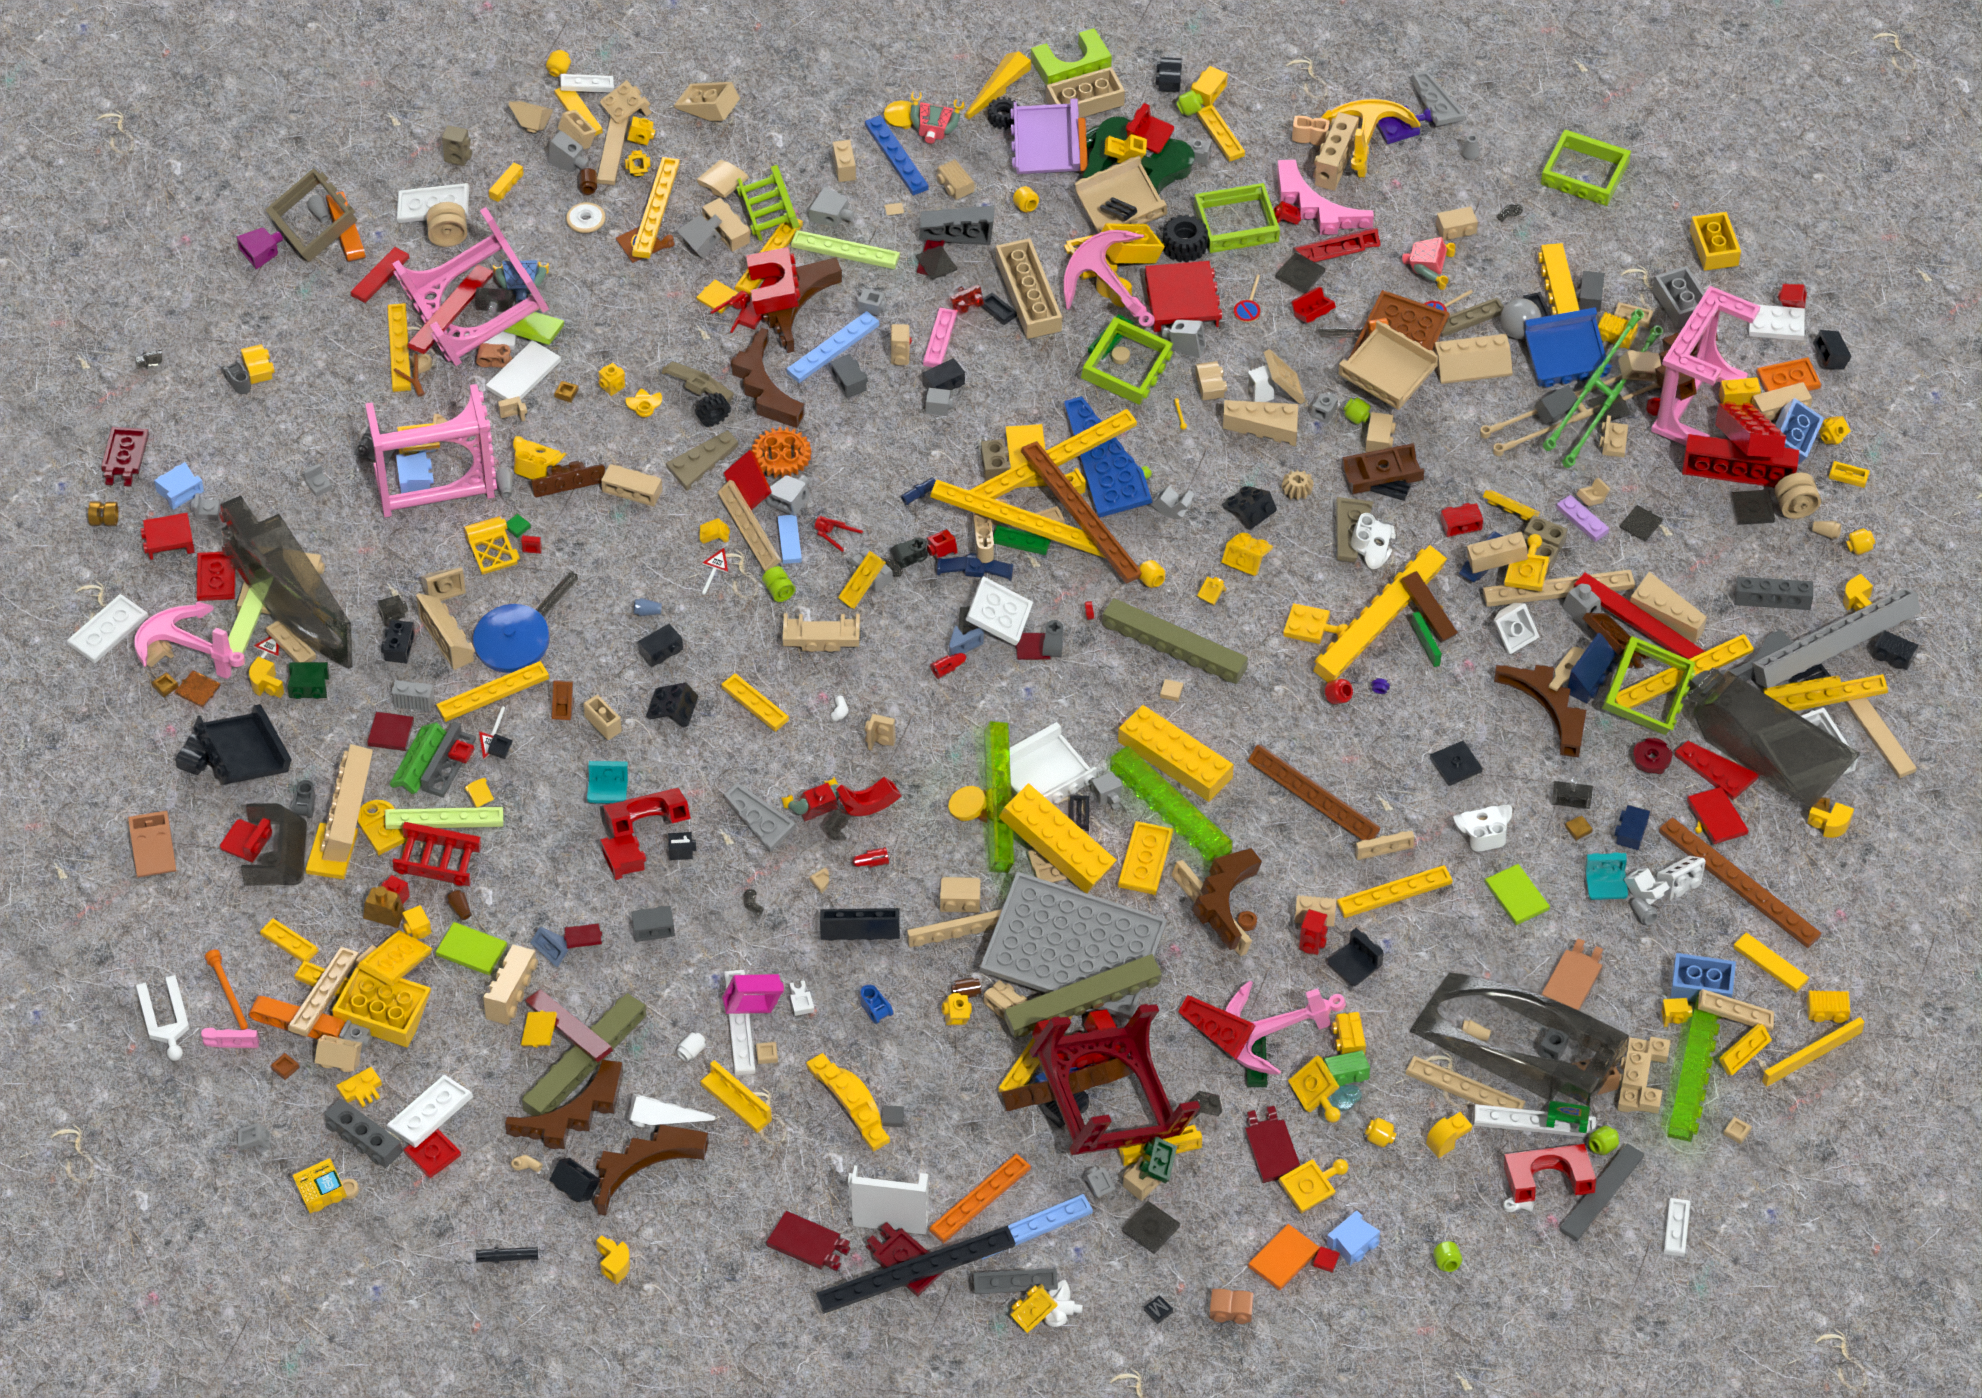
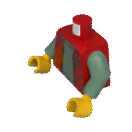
[781,777,840,822]

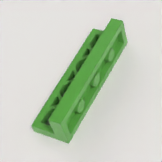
[389,722,447,794]

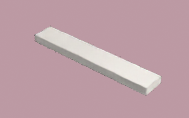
[724,970,755,1076]
[1474,1104,1596,1137]

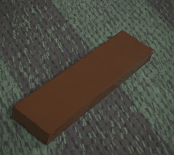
[1400,571,1458,643]

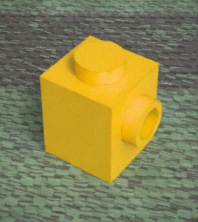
[402,905,432,939]

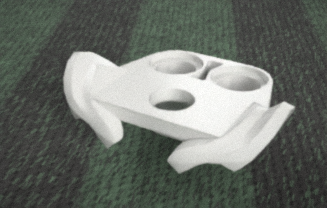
[1351,513,1396,569]
[1453,805,1512,852]

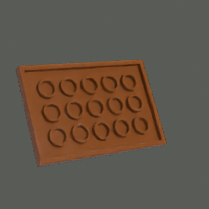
[1347,290,1450,399]

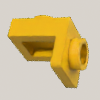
[700,518,730,544]

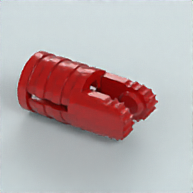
[930,653,966,679]
[852,847,889,868]

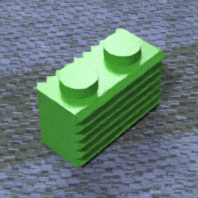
[1324,1050,1370,1086]

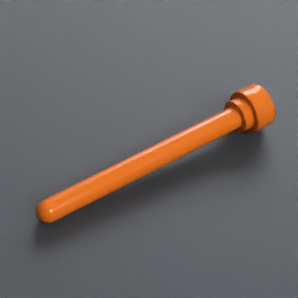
[204,949,248,1030]

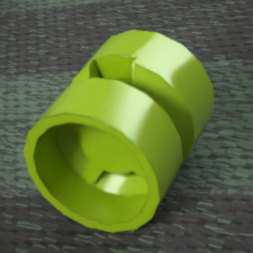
[762,566,796,602]

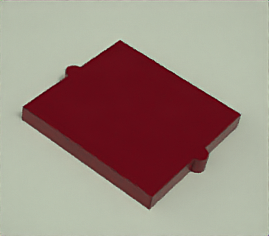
[1015,633,1051,660]
[564,923,603,949]

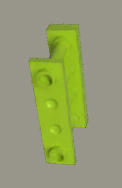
[736,165,800,241]

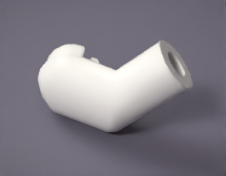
[831,696,849,721]
[1503,1197,1534,1212]

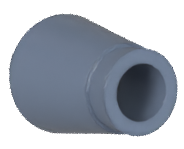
[634,598,662,616]

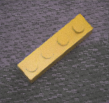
[489,162,524,202]

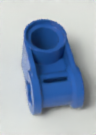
[860,985,894,1024]

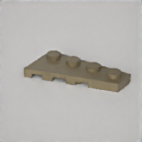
[666,430,738,491]
[1336,497,1374,562]

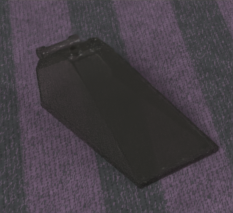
[1687,667,1860,808]

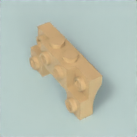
[783,613,860,652]
[1617,1037,1670,1114]

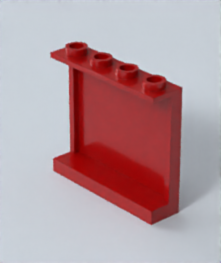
[1145,261,1222,332]

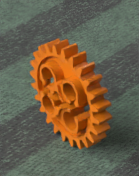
[752,427,811,478]

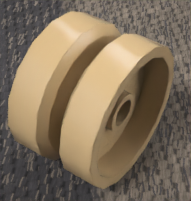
[426,202,467,247]
[1774,472,1822,519]

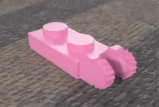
[201,1028,260,1048]

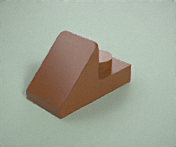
[552,680,574,720]

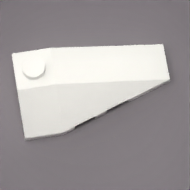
[629,1093,715,1127]

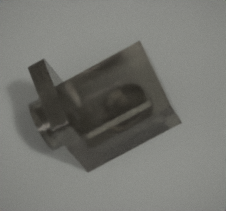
[1189,1091,1222,1118]

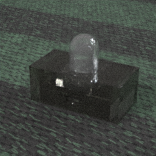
[475,287,514,317]
[1551,777,1593,809]

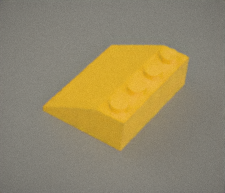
[332,964,431,1048]

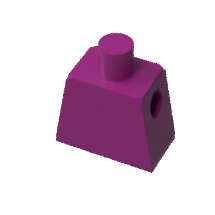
[237,228,283,269]

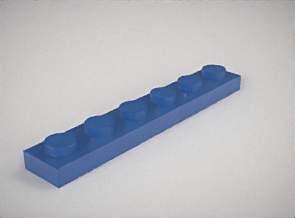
[865,115,929,196]

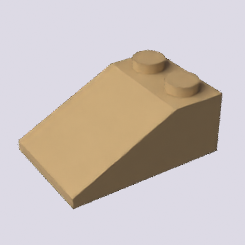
[674,82,740,121]

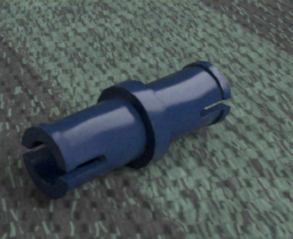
[901,477,936,505]

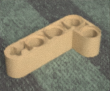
[973,499,1008,563]

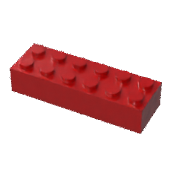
[1715,401,1786,458]
[1682,434,1800,488]

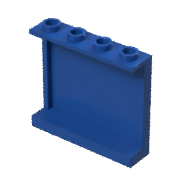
[1524,307,1612,388]

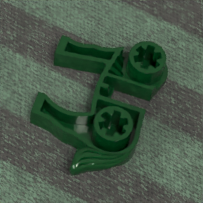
[1083,116,1195,195]

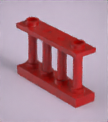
[392,821,481,886]

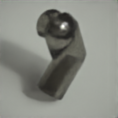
[1497,204,1523,222]

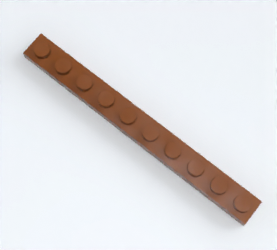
[1021,441,1142,584]
[1659,817,1822,948]

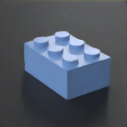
[1775,398,1824,465]
[1670,953,1736,1003]

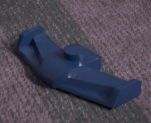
[937,553,1014,581]

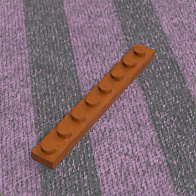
[1248,745,1381,840]

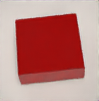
[521,535,542,554]
[448,740,475,764]
[1313,1246,1340,1273]

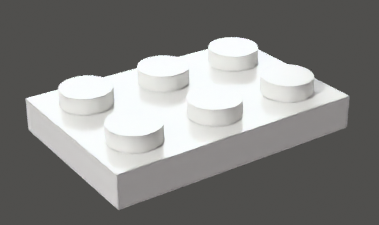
[1749,305,1805,341]

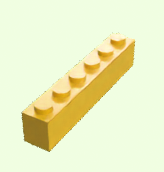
[1538,243,1579,315]

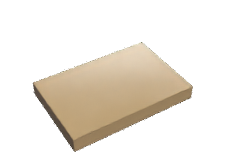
[1264,349,1306,404]

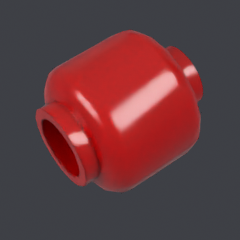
[1325,679,1353,705]

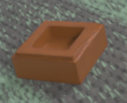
[270,1053,300,1080]

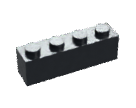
[820,908,900,941]

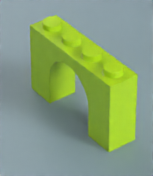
[1031,28,1112,85]

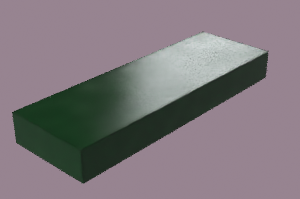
[1246,1036,1268,1087]

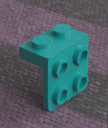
[587,761,628,804]
[1585,852,1628,900]

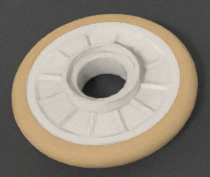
[566,202,606,233]

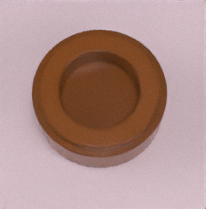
[1237,911,1257,931]

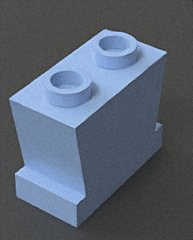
[396,451,434,494]
[154,462,204,510]
[1327,1210,1380,1266]

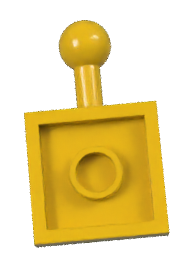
[1504,534,1550,592]
[1283,603,1349,644]
[1288,1055,1341,1123]
[1278,1159,1349,1214]

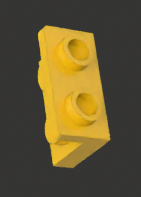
[1010,1284,1058,1333]

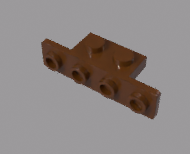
[531,461,605,497]

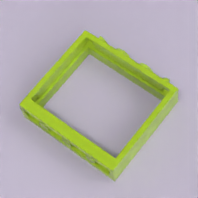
[1541,129,1631,206]
[1194,183,1280,253]
[1081,316,1174,405]
[1602,636,1696,735]

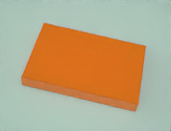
[1756,357,1821,392]
[1248,1224,1320,1291]

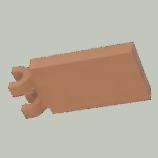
[1541,938,1603,1014]

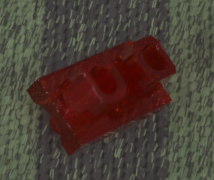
[949,284,984,314]

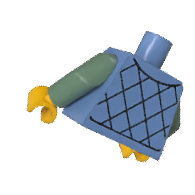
[493,260,549,303]

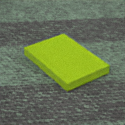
[504,312,564,345]
[1485,864,1550,925]
[436,922,507,975]

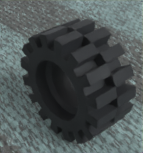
[988,97,1019,130]
[695,392,731,427]

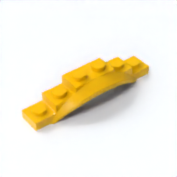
[806,1053,890,1152]

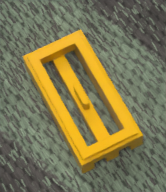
[1829,461,1870,488]

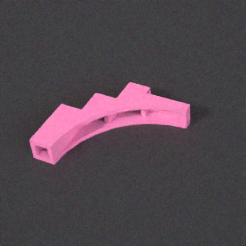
[1277,160,1374,235]

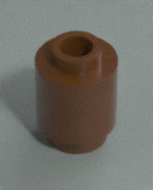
[579,168,597,195]
[951,977,981,998]

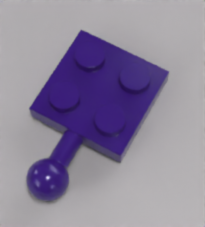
[1376,105,1433,145]

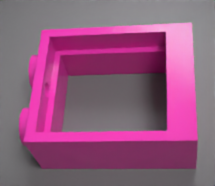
[722,974,784,1014]

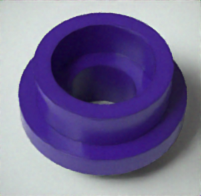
[1371,678,1390,694]

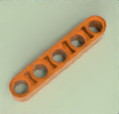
[326,191,365,262]
[249,996,346,1039]

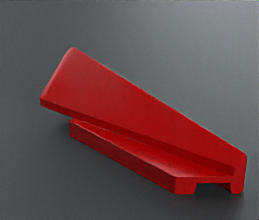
[1293,228,1381,262]

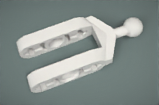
[136,975,189,1061]

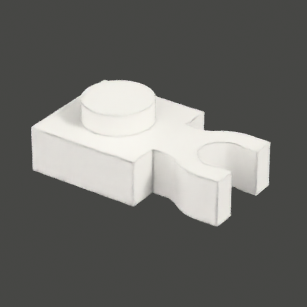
[790,981,814,1016]

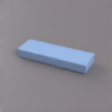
[778,515,802,564]

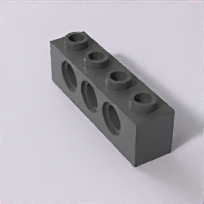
[1735,576,1813,610]
[324,1098,402,1168]

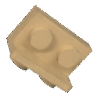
[1599,416,1628,458]
[865,714,896,751]

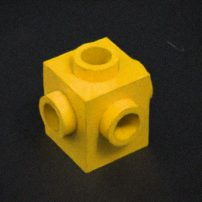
[627,116,655,146]
[625,150,651,176]
[598,363,625,396]
[1818,416,1851,445]
[941,993,972,1025]

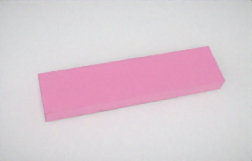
[923,308,957,367]

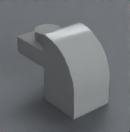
[1151,486,1195,519]

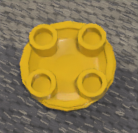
[884,100,913,129]

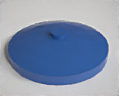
[473,604,550,673]

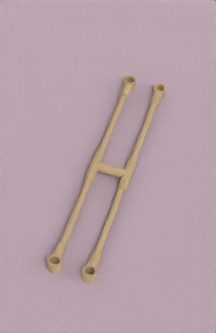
[1480,374,1661,456]

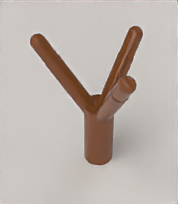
[394,353,425,397]

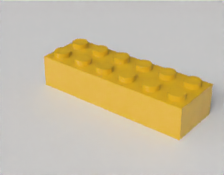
[1118,705,1234,802]
[999,783,1117,894]

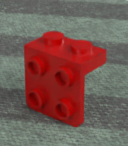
[1126,103,1174,154]
[220,818,272,863]

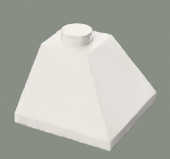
[1494,603,1540,654]

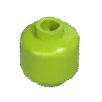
[1176,90,1204,116]
[1343,397,1371,425]
[1589,1125,1619,1155]
[1433,1241,1463,1272]

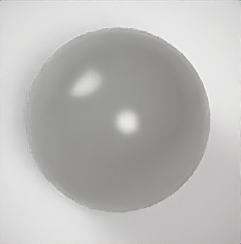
[1500,298,1541,339]

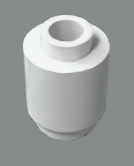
[676,1032,706,1062]

